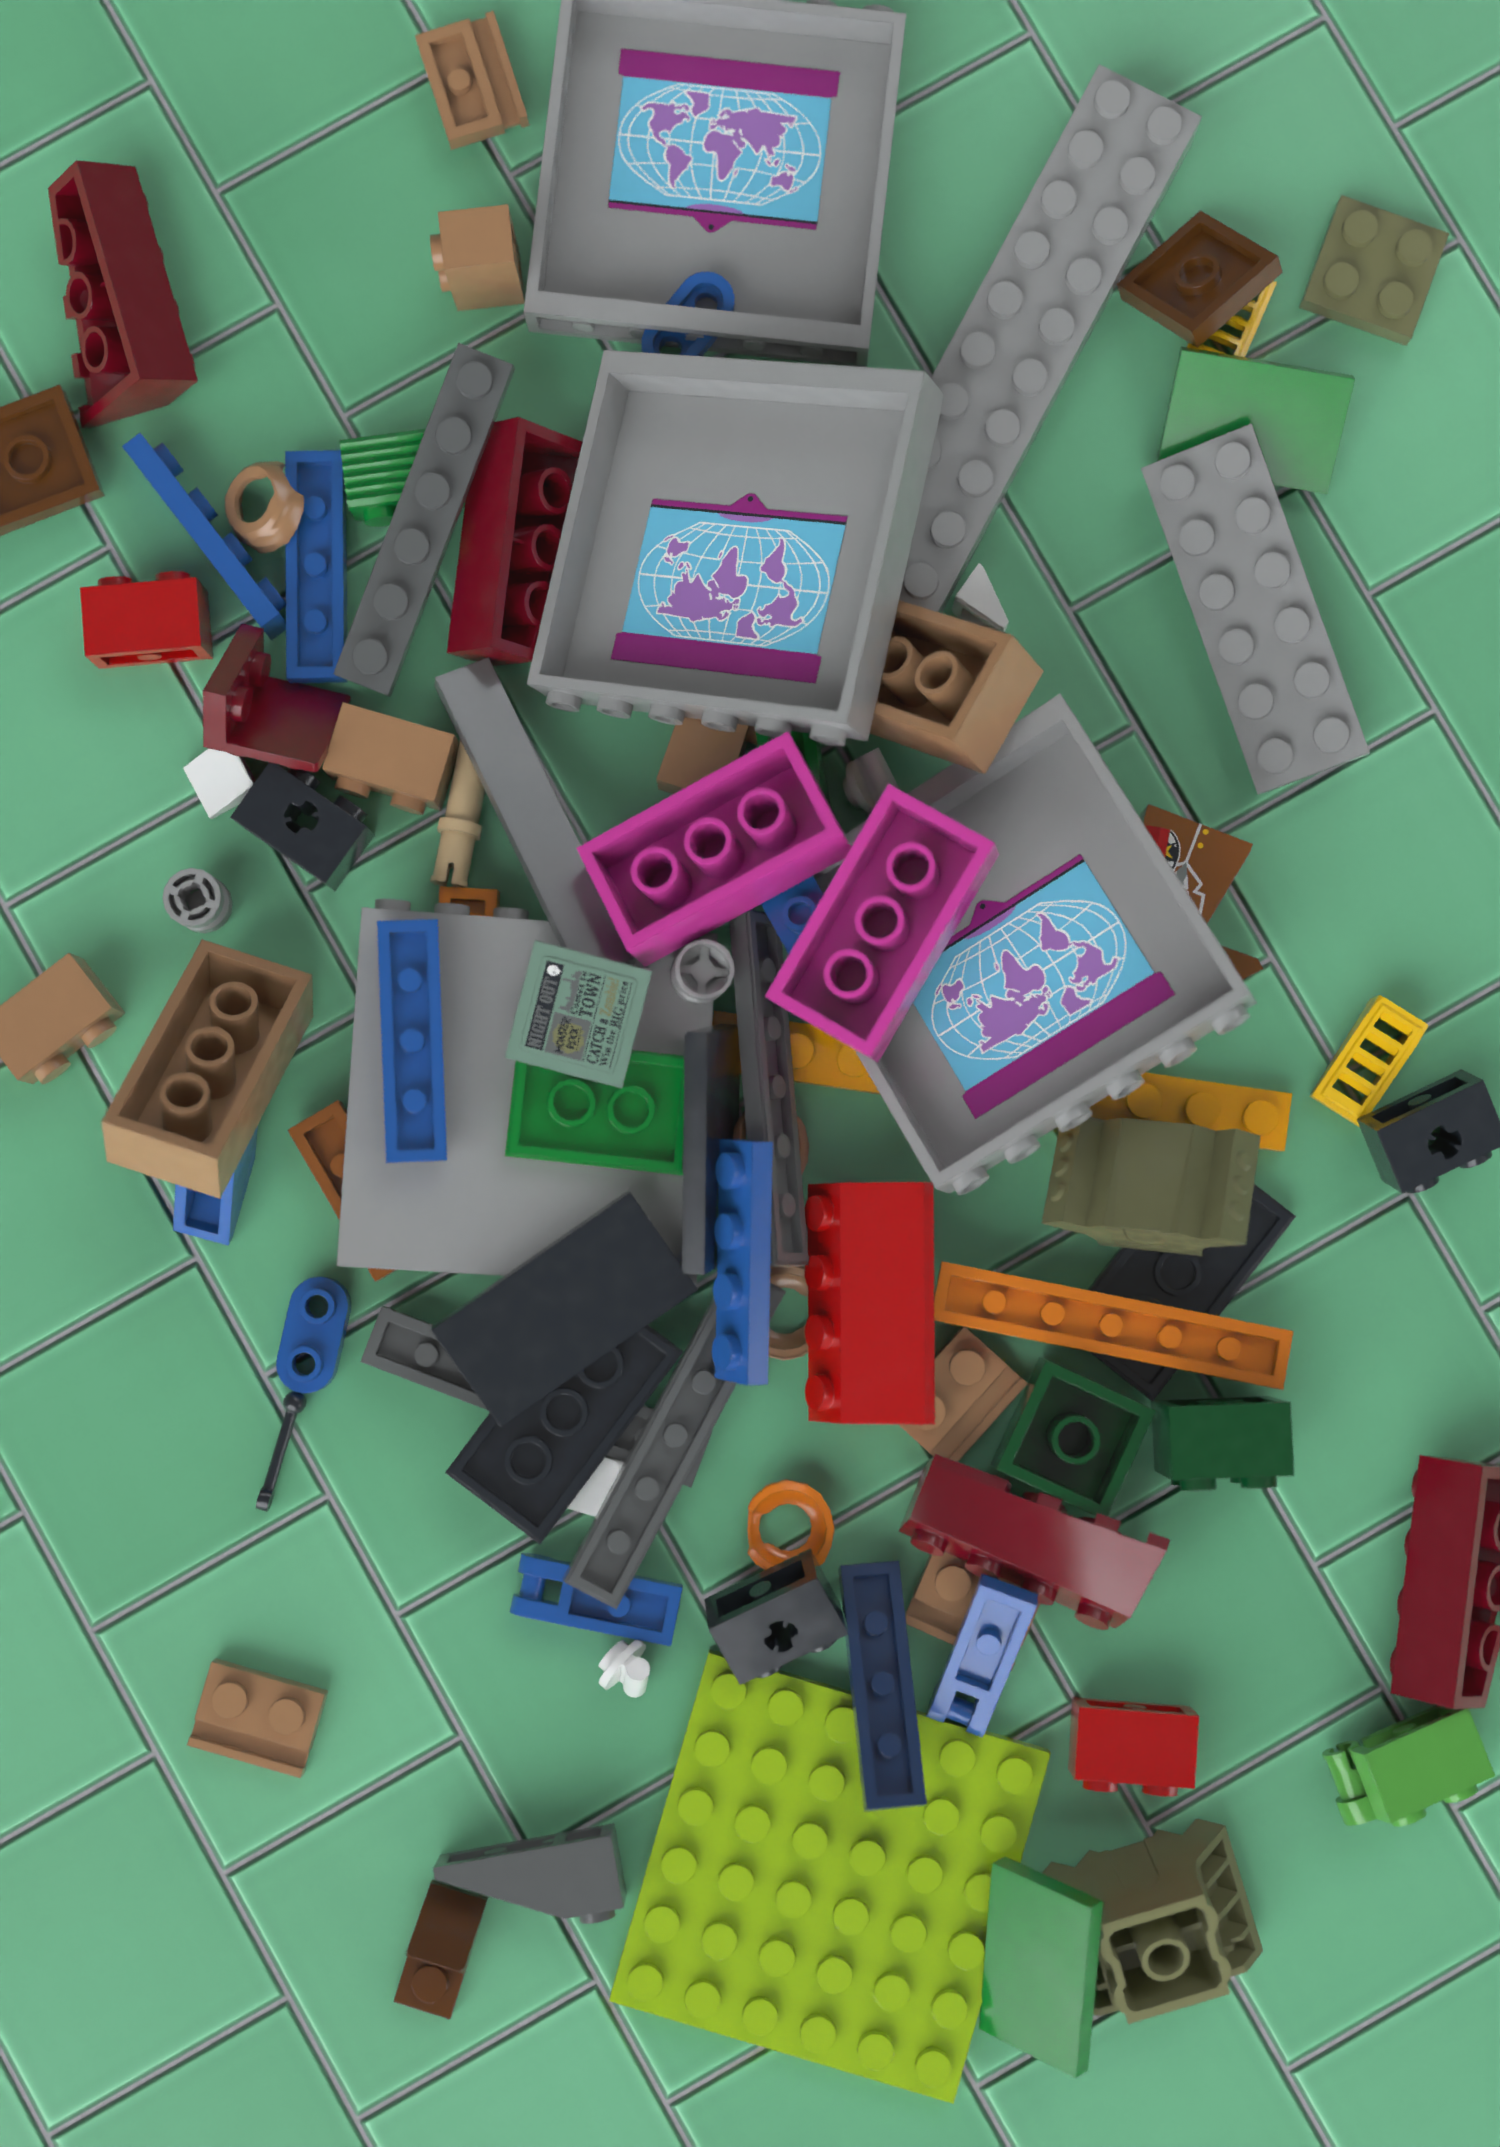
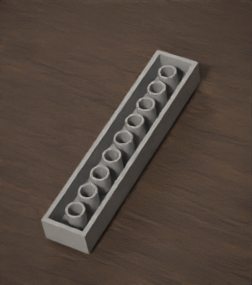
[899,64,1202,613]

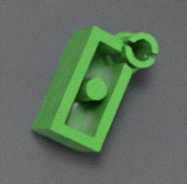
[1322,1705,1495,1827]

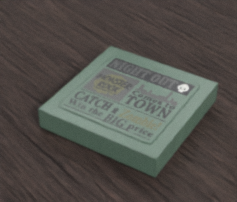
[505,940,653,1088]

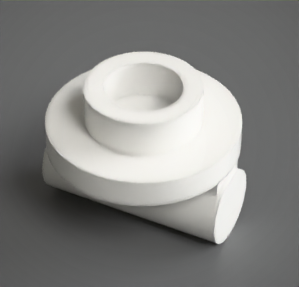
[843,747,900,814]
[599,1640,650,1698]

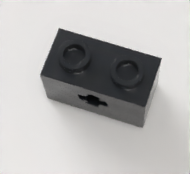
[230,762,375,891]
[1357,1069,1500,1194]
[704,1549,848,1685]

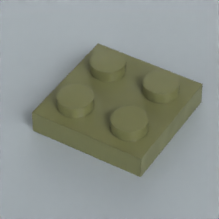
[1299,195,1449,346]

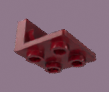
[203,623,351,772]

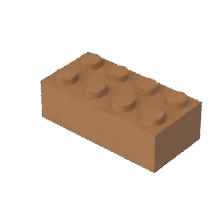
[870,600,1044,774]
[101,939,313,1199]

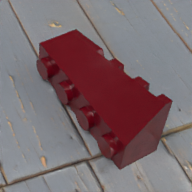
[48,160,198,428]
[446,417,583,666]
[899,1454,1171,1630]
[1390,1455,1500,1709]

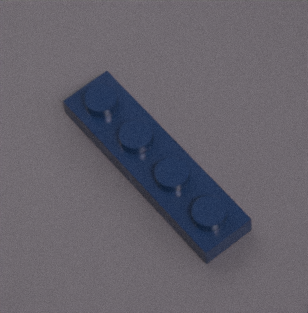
[838,1560,927,1812]

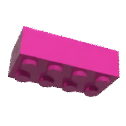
[576,731,851,967]
[765,784,999,1063]

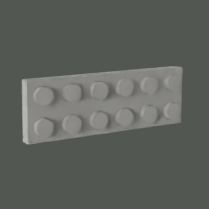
[1141,424,1370,795]

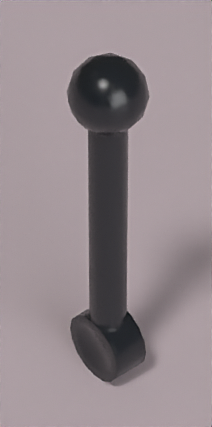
[256,1391,306,1512]

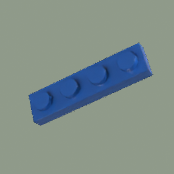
[122,433,286,641]
[285,450,348,683]
[377,919,447,1164]
[712,1139,773,1386]

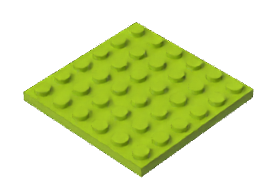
[609,1649,1051,2104]

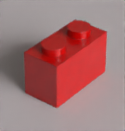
[80,571,213,669]
[1068,1697,1199,1797]

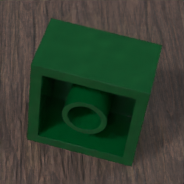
[991,1357,1156,1517]
[1151,1396,1295,1491]

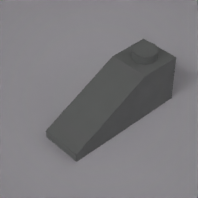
[433,1823,627,1924]

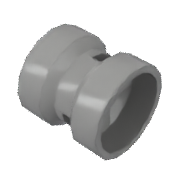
[162,868,233,933]
[670,939,735,1004]

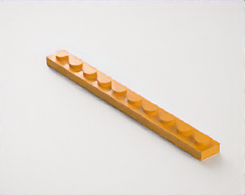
[712,1011,1292,1152]

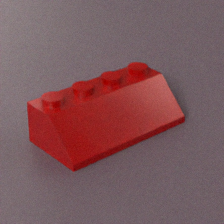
[804,1182,935,1425]

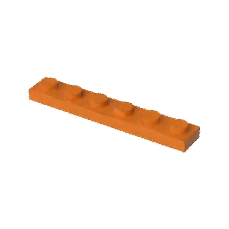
[934,1261,1294,1390]

